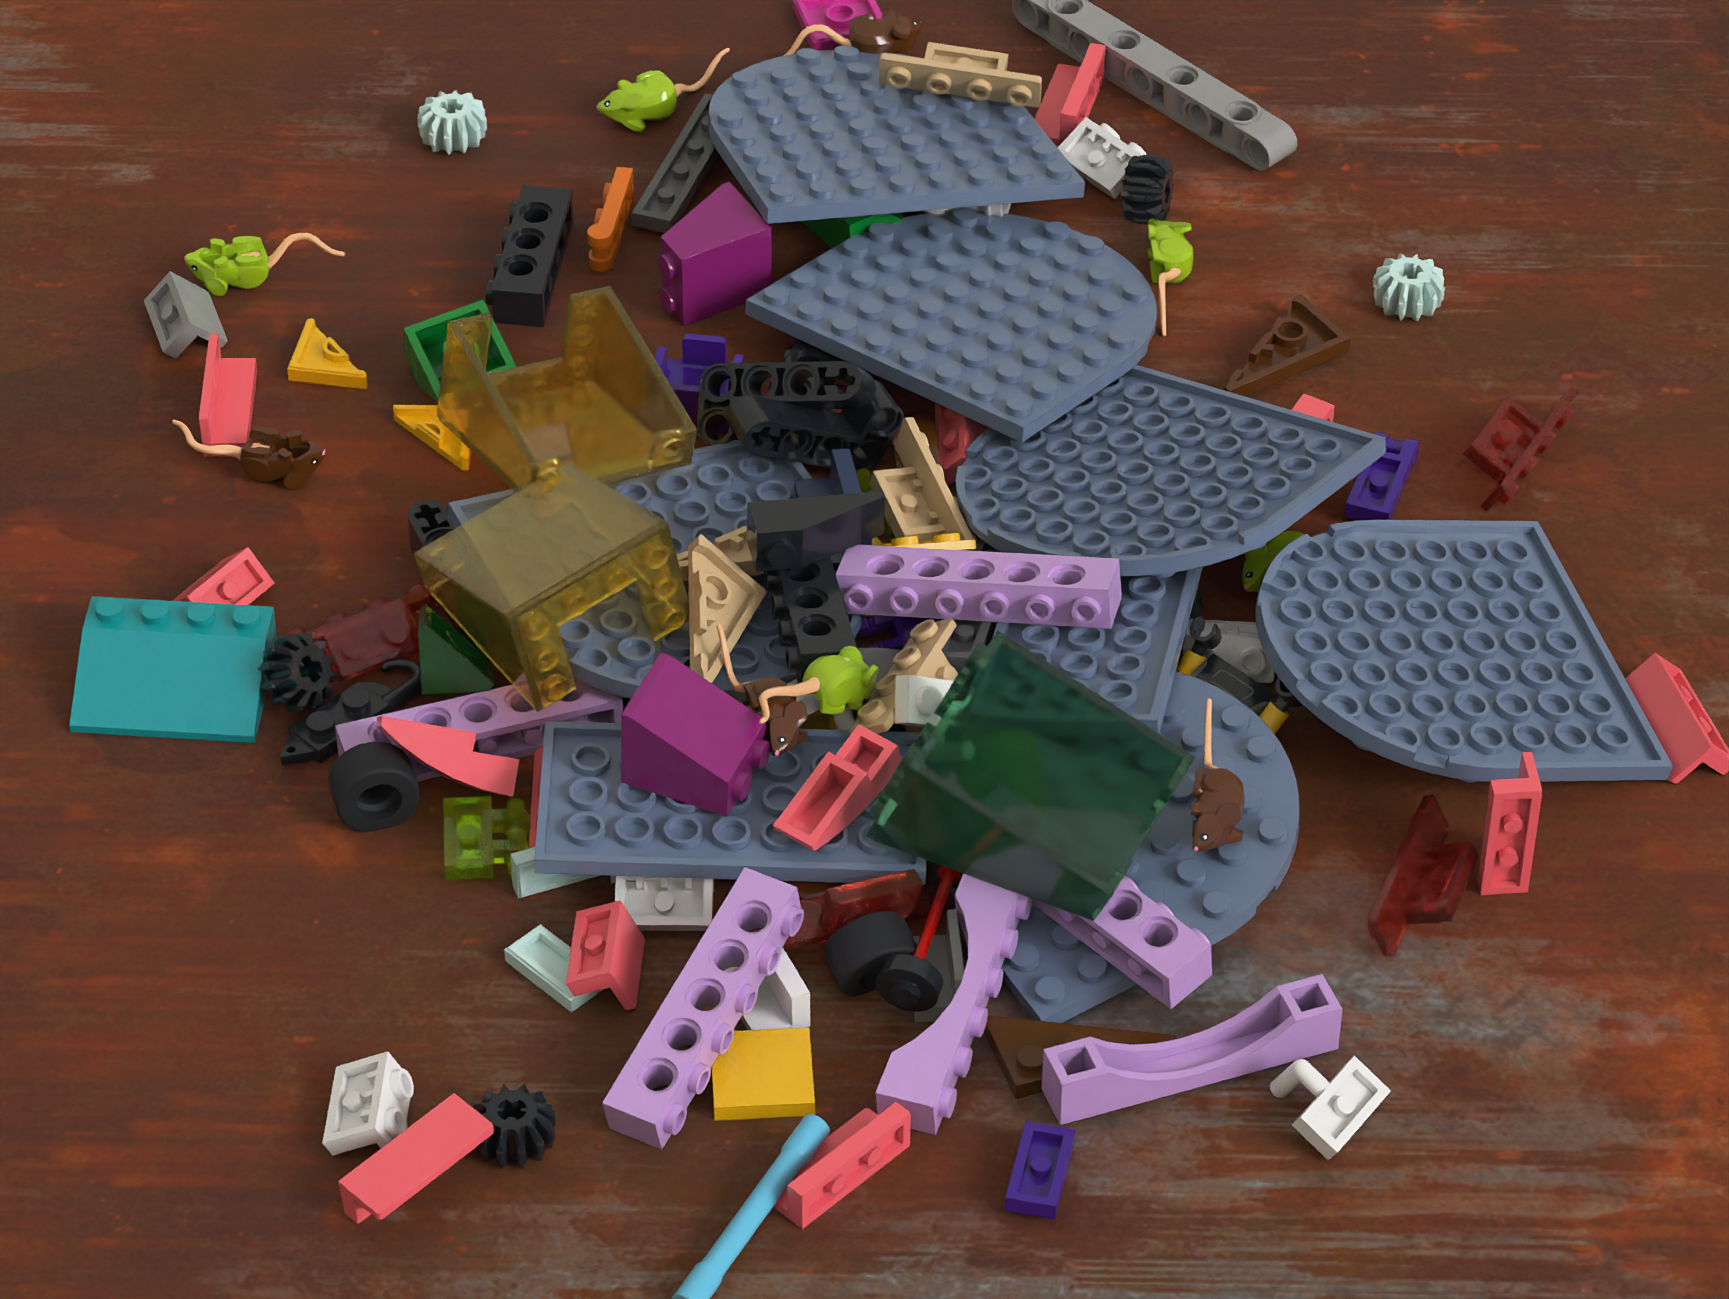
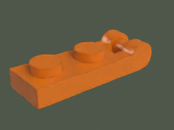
[587,167,634,272]

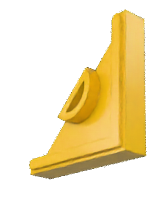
[287,318,368,389]
[393,405,475,470]

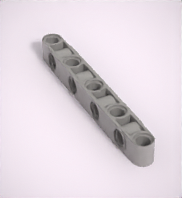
[1012,0,1298,171]

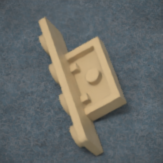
[879,42,1042,107]
[869,417,977,551]
[848,617,961,735]

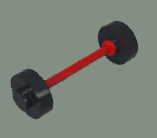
[876,831,988,1012]

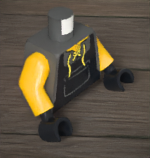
[1176,616,1303,734]

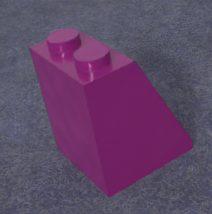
[658,182,772,326]
[621,652,771,817]

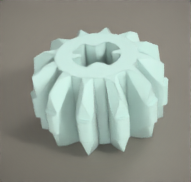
[417,90,487,155]
[1373,253,1445,321]

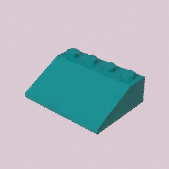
[69,596,277,743]

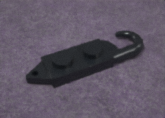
[280,658,422,765]

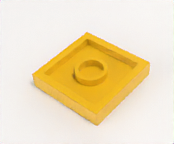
[711,1027,815,1121]

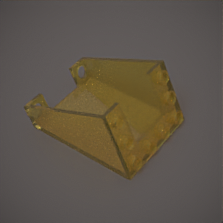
[437,286,697,504]
[414,462,689,712]

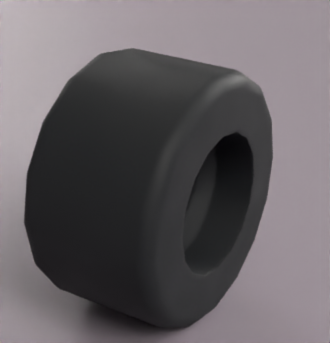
[328,741,420,832]
[824,911,917,997]

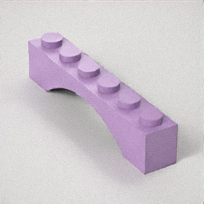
[876,857,1033,1135]
[1042,974,1342,1125]

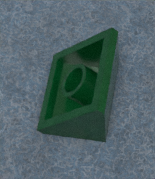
[418,603,494,695]

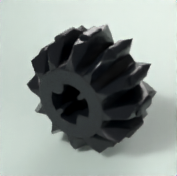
[1120,154,1174,225]
[257,633,339,712]
[473,1083,556,1170]

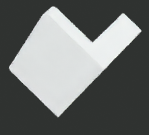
[725,929,810,1030]

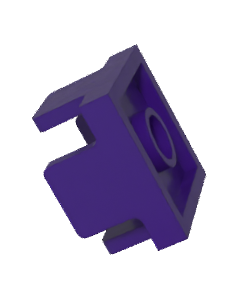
[648,333,744,434]

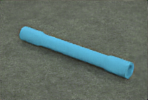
[672,1114,830,1299]

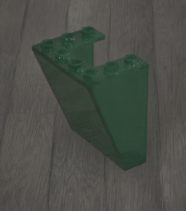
[866,631,1195,921]

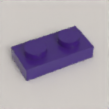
[1005,1121,1075,1220]

